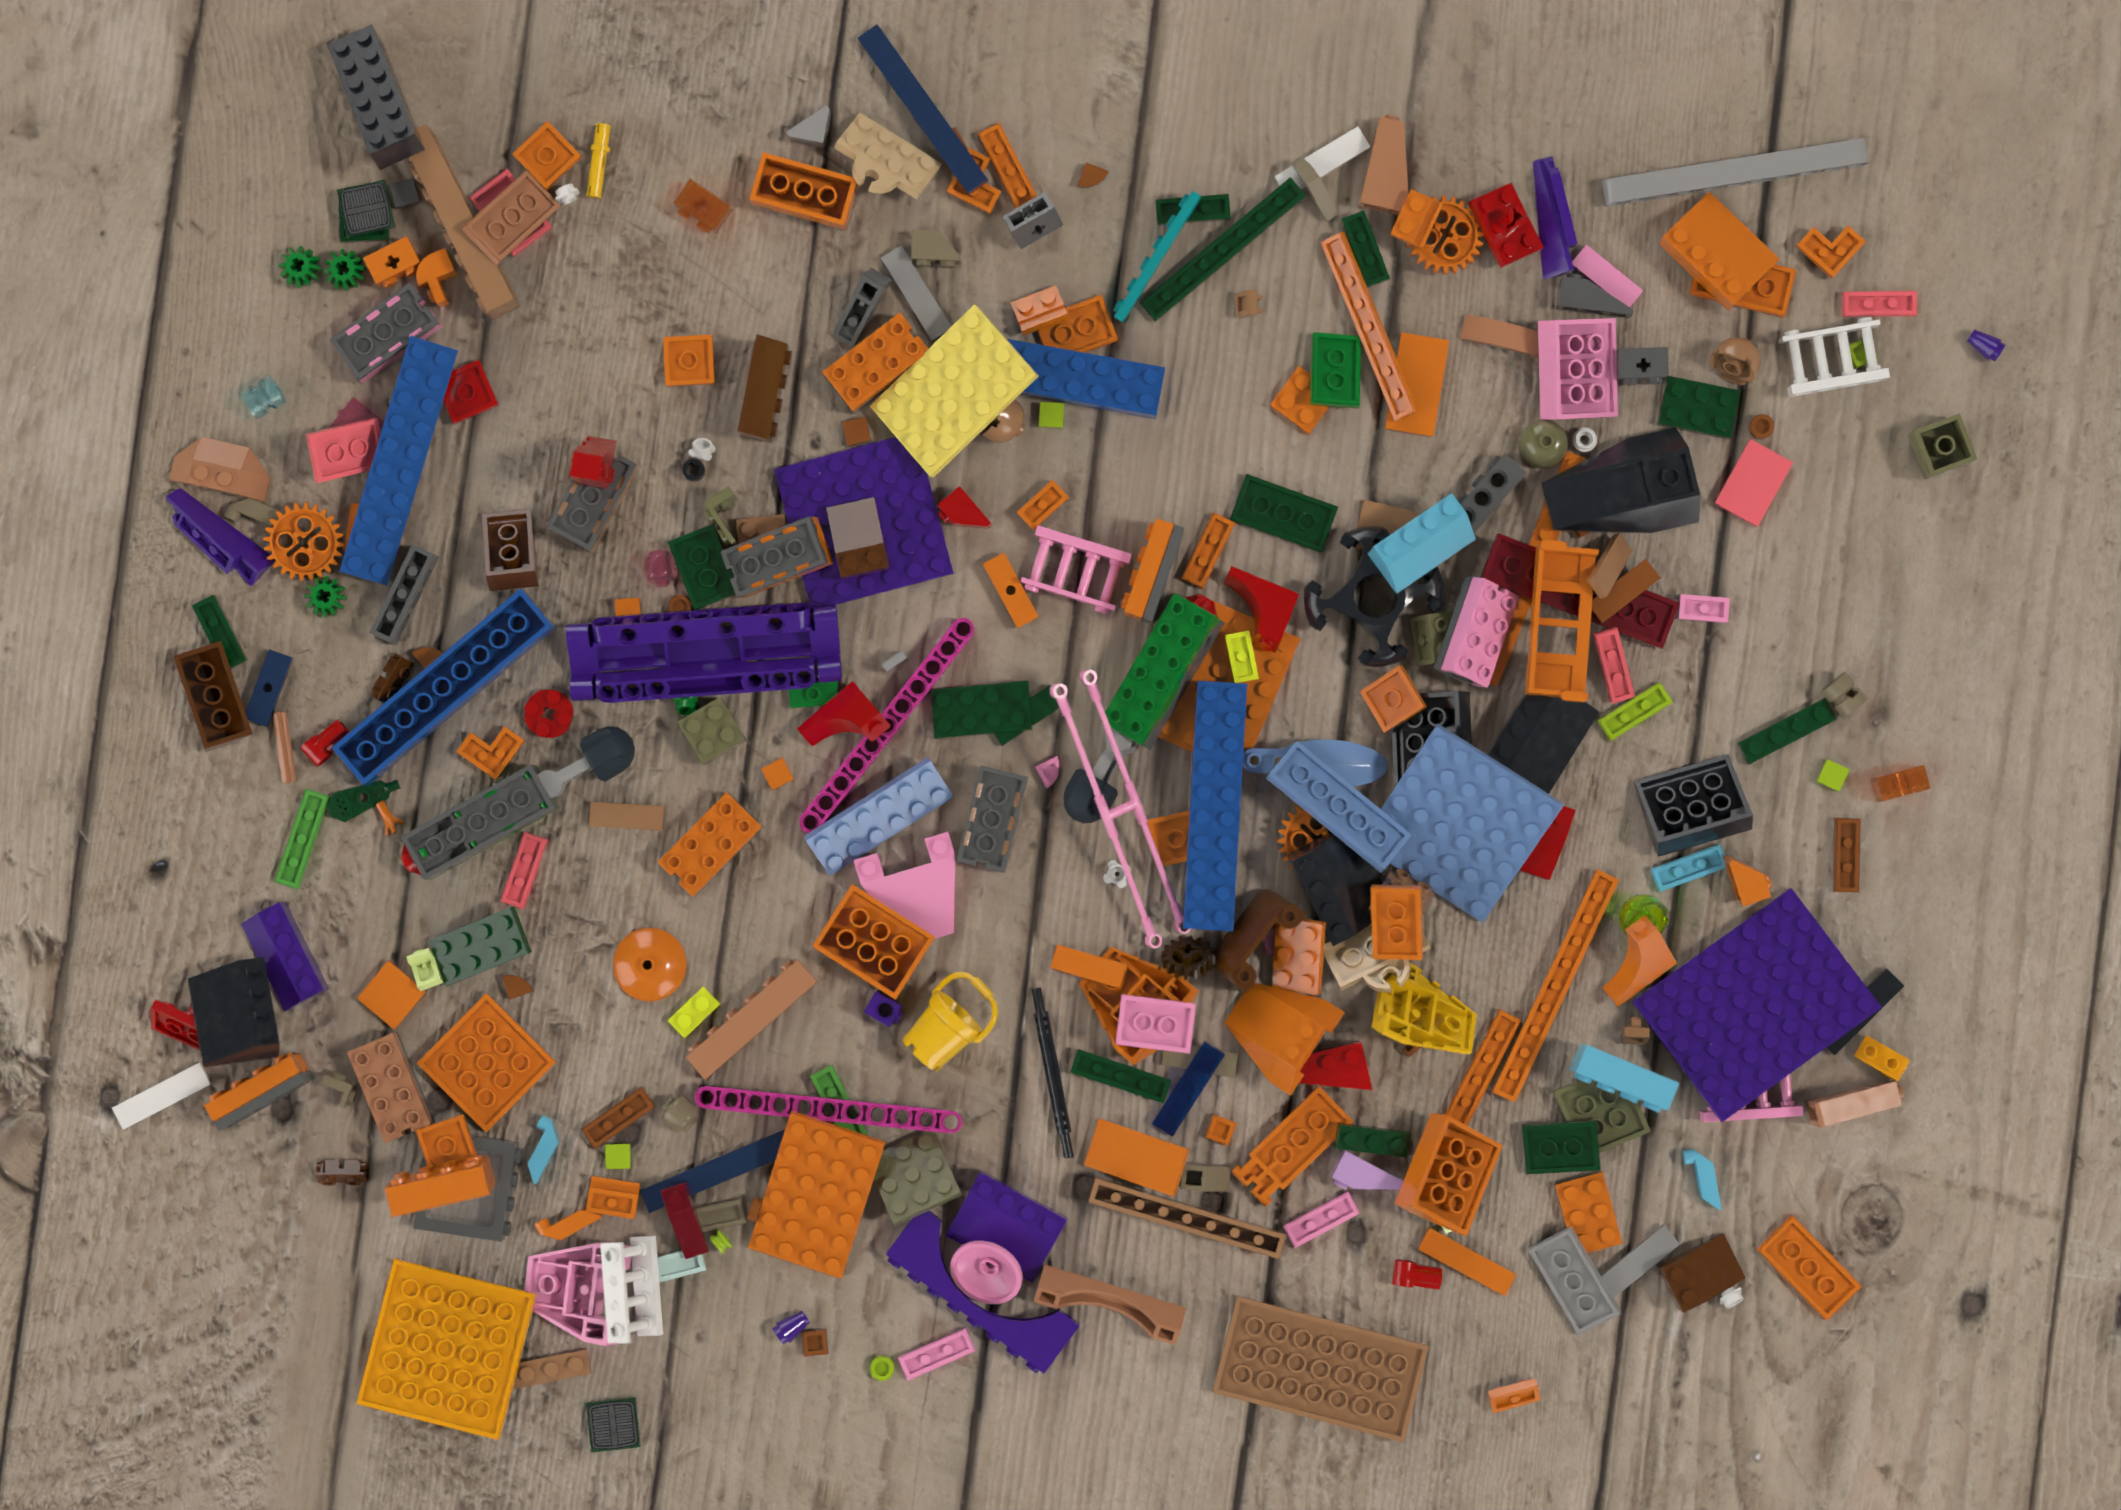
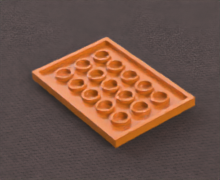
[1158,600,1301,773]
[748,1111,886,1279]

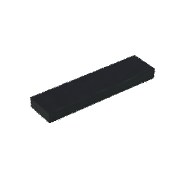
[1826,968,1904,1055]

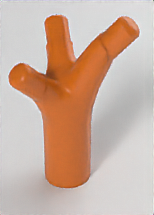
[375,801,404,836]

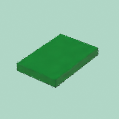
[1310,332,1361,409]

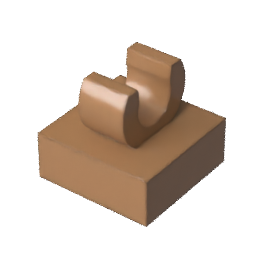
[1235,290,1263,318]
[1621,1017,1650,1045]

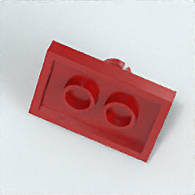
[1468,183,1544,268]
[151,999,200,1051]

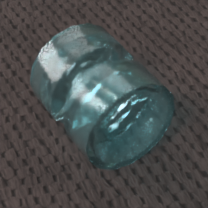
[240,375,287,420]

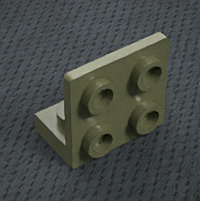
[703,486,738,546]
[1410,611,1454,667]

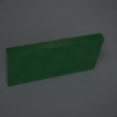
[1230,474,1338,553]

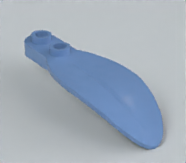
[1243,740,1388,787]

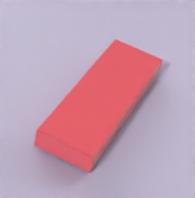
[1842,291,1917,317]
[1592,626,1635,704]
[500,832,548,909]

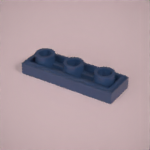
[246,649,294,727]

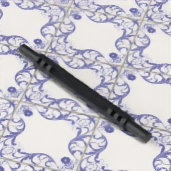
[1031,987,1074,1159]

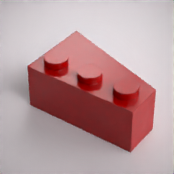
[1299,1041,1373,1090]

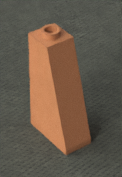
[1359,115,1408,216]
[1805,1080,1904,1128]

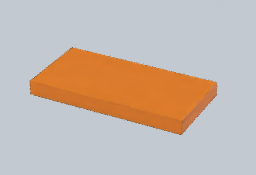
[1689,264,1797,318]
[1385,332,1449,437]
[1084,1118,1190,1197]
[1756,1215,1862,1321]

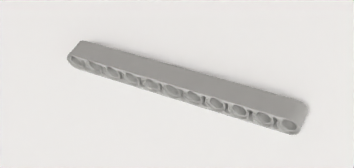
[1602,138,1869,206]

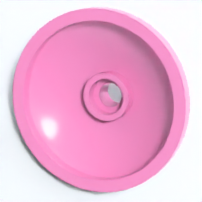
[950,1241,1023,1304]

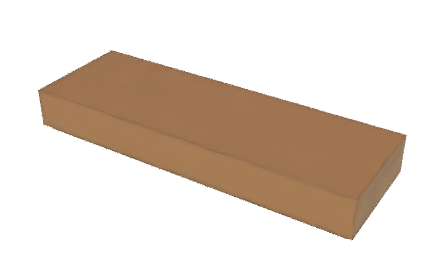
[1587,533,1633,599]
[589,802,665,831]

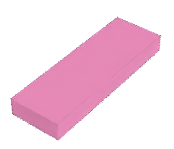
[1572,244,1643,307]
[1283,1191,1360,1248]
[898,1327,976,1381]

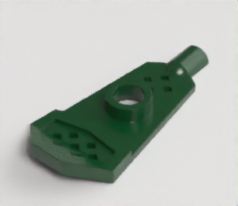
[327,780,401,822]

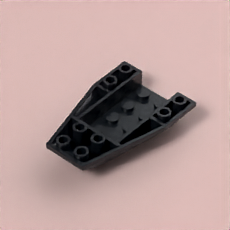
[1541,427,1700,533]

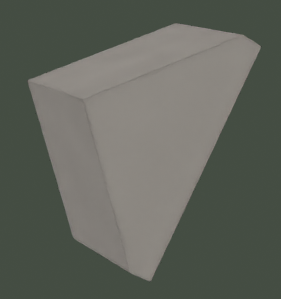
[786,105,831,147]

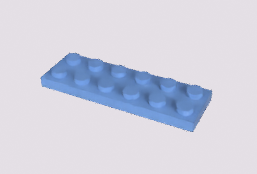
[1266,741,1411,873]
[803,757,954,876]

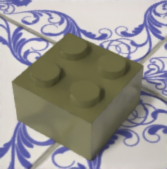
[1907,413,1977,480]
[678,697,747,765]

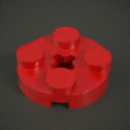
[524,689,574,738]

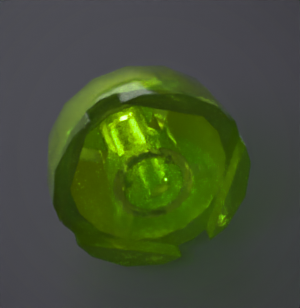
[1618,894,1669,938]

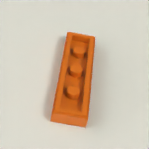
[978,123,1037,208]
[1417,1227,1517,1296]

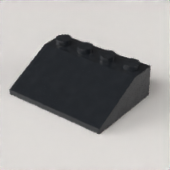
[1392,691,1472,788]
[1486,693,1599,794]
[1634,754,1753,857]
[1286,832,1383,947]
[188,957,280,1067]

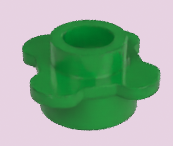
[673,697,699,716]

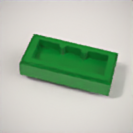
[789,682,839,709]

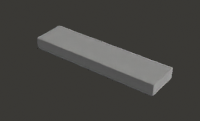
[881,245,952,342]
[1601,1224,1680,1298]

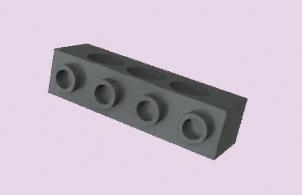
[1457,454,1527,533]
[369,544,439,645]

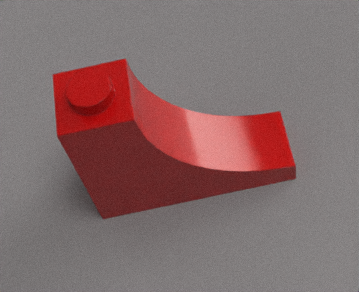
[1223,566,1299,653]
[797,681,891,747]

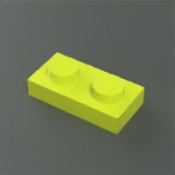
[1225,630,1259,683]
[668,986,721,1038]

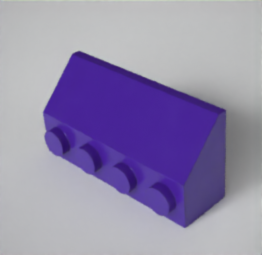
[241,902,329,1012]

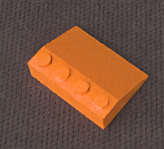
[1658,191,1780,311]
[812,884,935,1000]
[1394,1113,1503,1236]

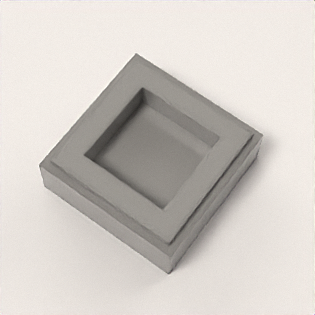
[882,651,908,673]

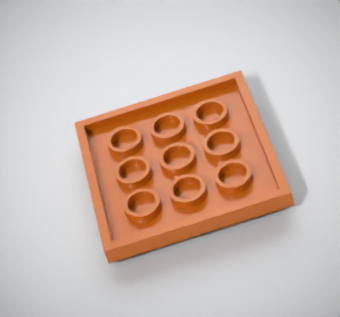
[417,993,557,1133]

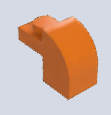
[416,248,458,308]

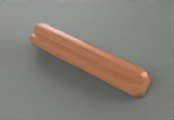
[272,711,296,784]

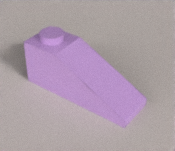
[1330,1150,1403,1190]

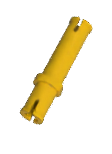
[586,123,611,199]

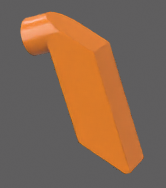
[534,1208,603,1240]

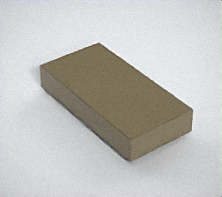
[696,1198,747,1232]

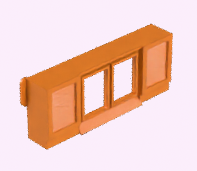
[1525,540,1599,702]

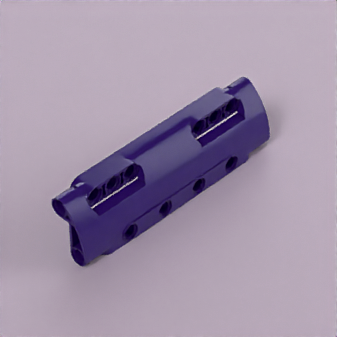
[566,603,842,703]

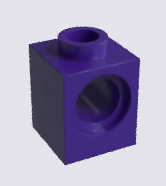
[864,990,904,1027]

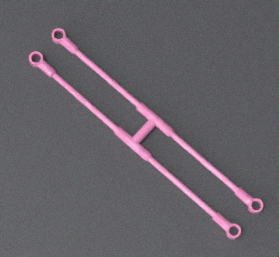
[1050,670,1191,948]

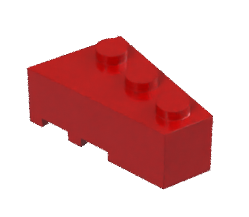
[569,436,617,489]

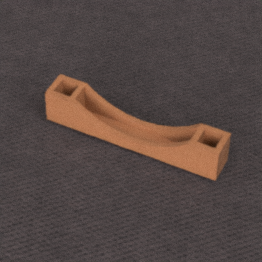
[1033,1264,1186,1345]

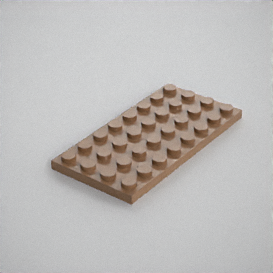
[1212,1295,1429,1442]

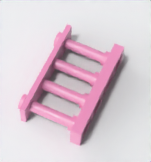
[1020,526,1132,615]
[1700,1074,1803,1122]

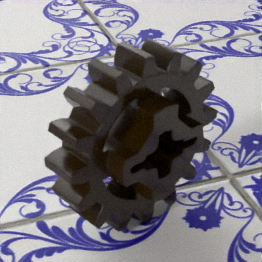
[1161,935,1215,980]

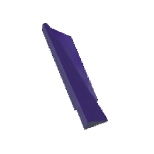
[1533,156,1578,279]
[166,488,276,586]

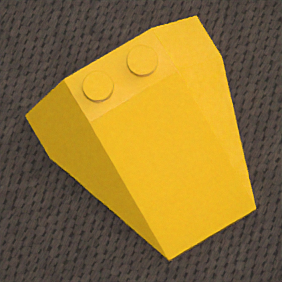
[1372,962,1477,1055]

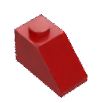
[937,486,992,529]

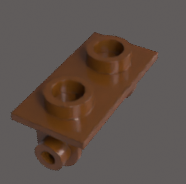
[371,653,414,703]
[314,1159,368,1186]

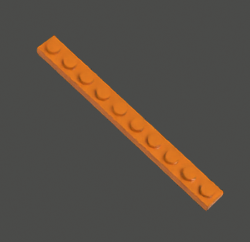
[1489,451,1587,687]
[1492,869,1619,1103]

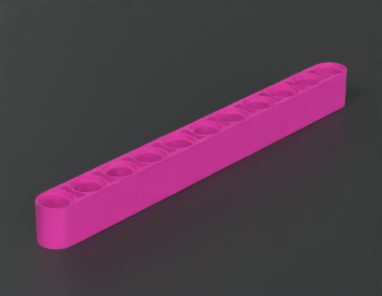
[799,618,975,833]
[695,1086,964,1133]

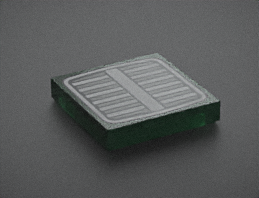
[337,179,396,239]
[586,1397,641,1453]

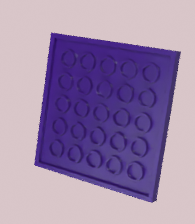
[774,437,954,606]

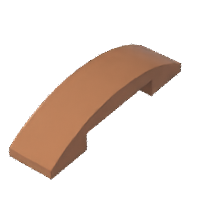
[1459,315,1539,359]

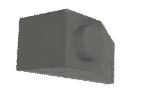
[832,267,892,348]
[1556,273,1633,318]

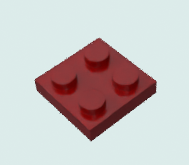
[443,360,499,425]

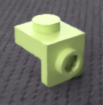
[406,948,443,992]

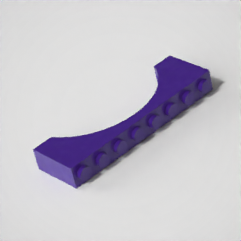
[886,1210,1080,1374]

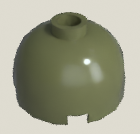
[1518,420,1568,469]

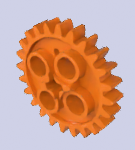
[1405,195,1484,276]
[263,501,344,581]
[1276,805,1331,869]

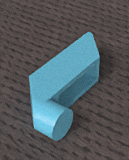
[527,1115,560,1185]
[1682,1149,1722,1210]

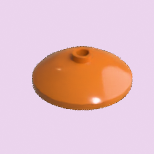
[613,928,687,1001]

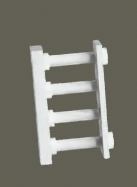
[1778,317,1890,397]
[600,1236,663,1343]

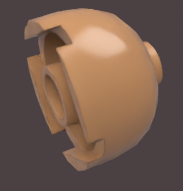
[1709,338,1761,385]
[980,399,1025,443]

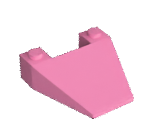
[854,832,956,939]
[524,1242,633,1346]

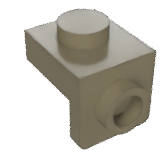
[321,1071,358,1108]

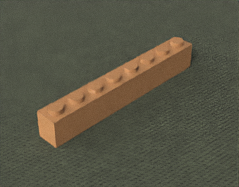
[1088,1176,1286,1259]

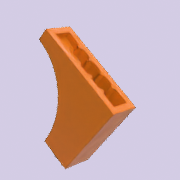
[1602,915,1677,1007]

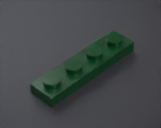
[1737,698,1837,765]
[1070,1049,1171,1104]

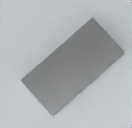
[1528,1226,1621,1335]

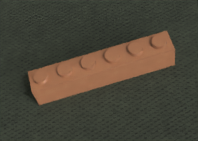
[686,959,818,1080]

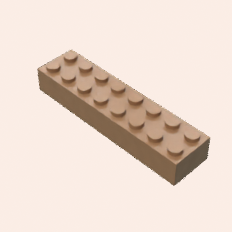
[406,124,521,320]

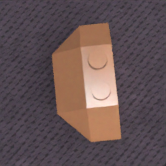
[169,437,271,502]

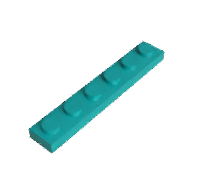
[1113,190,1202,323]

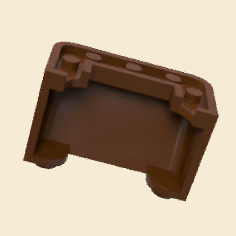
[1212,889,1307,993]

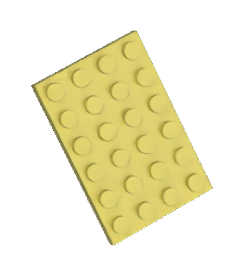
[870,304,1039,478]

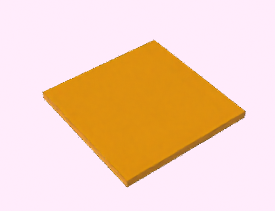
[356,1258,537,1440]

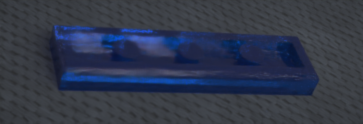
[1152,1040,1225,1137]

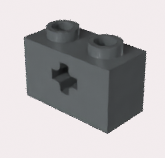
[1003,192,1063,249]
[1617,347,1669,385]

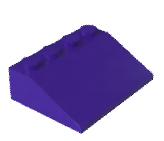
[946,1170,1067,1283]

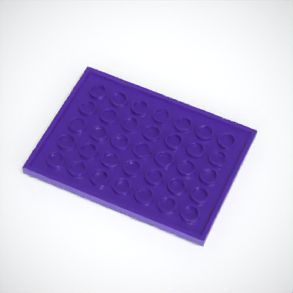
[1632,888,1882,1123]

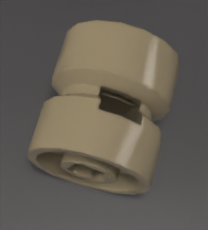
[1821,672,1868,718]

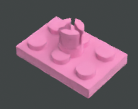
[1115,994,1196,1053]

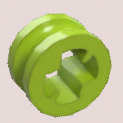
[710,1229,733,1254]

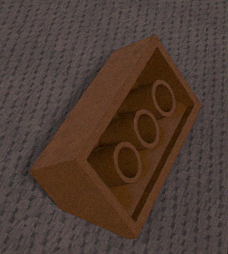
[737,334,792,443]
[173,641,253,752]

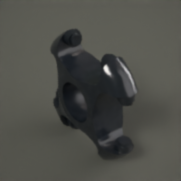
[1304,526,1445,667]

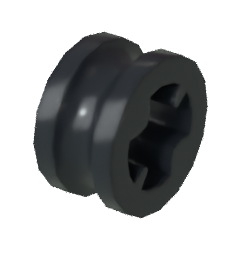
[682,458,705,482]

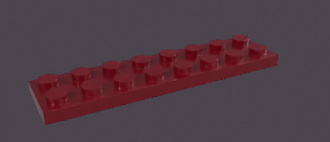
[1480,533,1680,649]

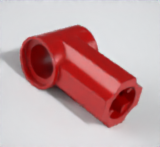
[300,719,350,767]
[1392,1259,1443,1290]

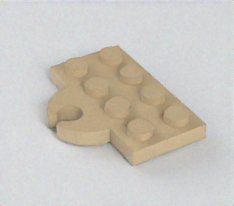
[834,113,942,199]
[1324,923,1431,993]

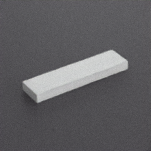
[1274,126,1370,190]
[112,1062,212,1130]

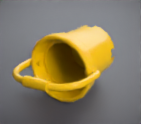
[902,971,998,1072]

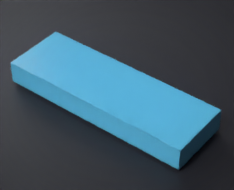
[1650,844,1726,892]

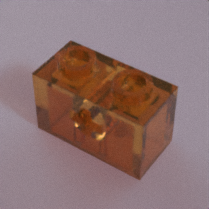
[674,179,733,234]
[1870,765,1931,802]

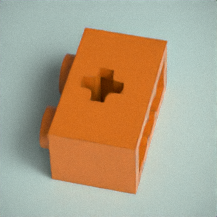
[363,236,421,288]

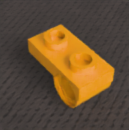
[1854,1035,1910,1082]

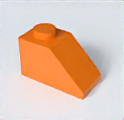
[1723,855,1772,907]

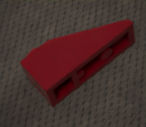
[660,1181,710,1260]

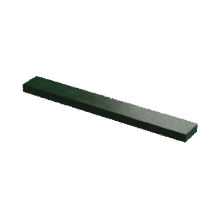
[1140,177,1306,322]

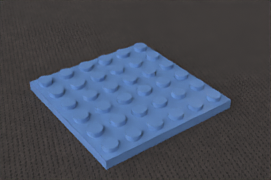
[1381,723,1564,923]

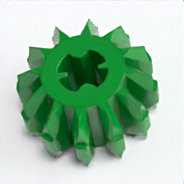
[278,246,321,288]
[323,249,366,291]
[304,576,347,618]

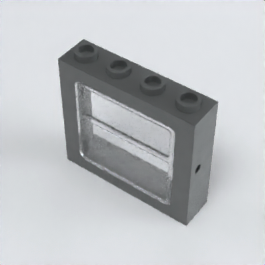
[413,1135,522,1242]

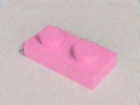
[1677,594,1730,623]

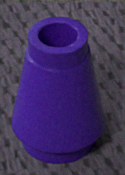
[1967,329,2006,362]
[772,1311,810,1345]

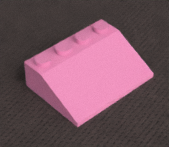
[1538,318,1618,420]

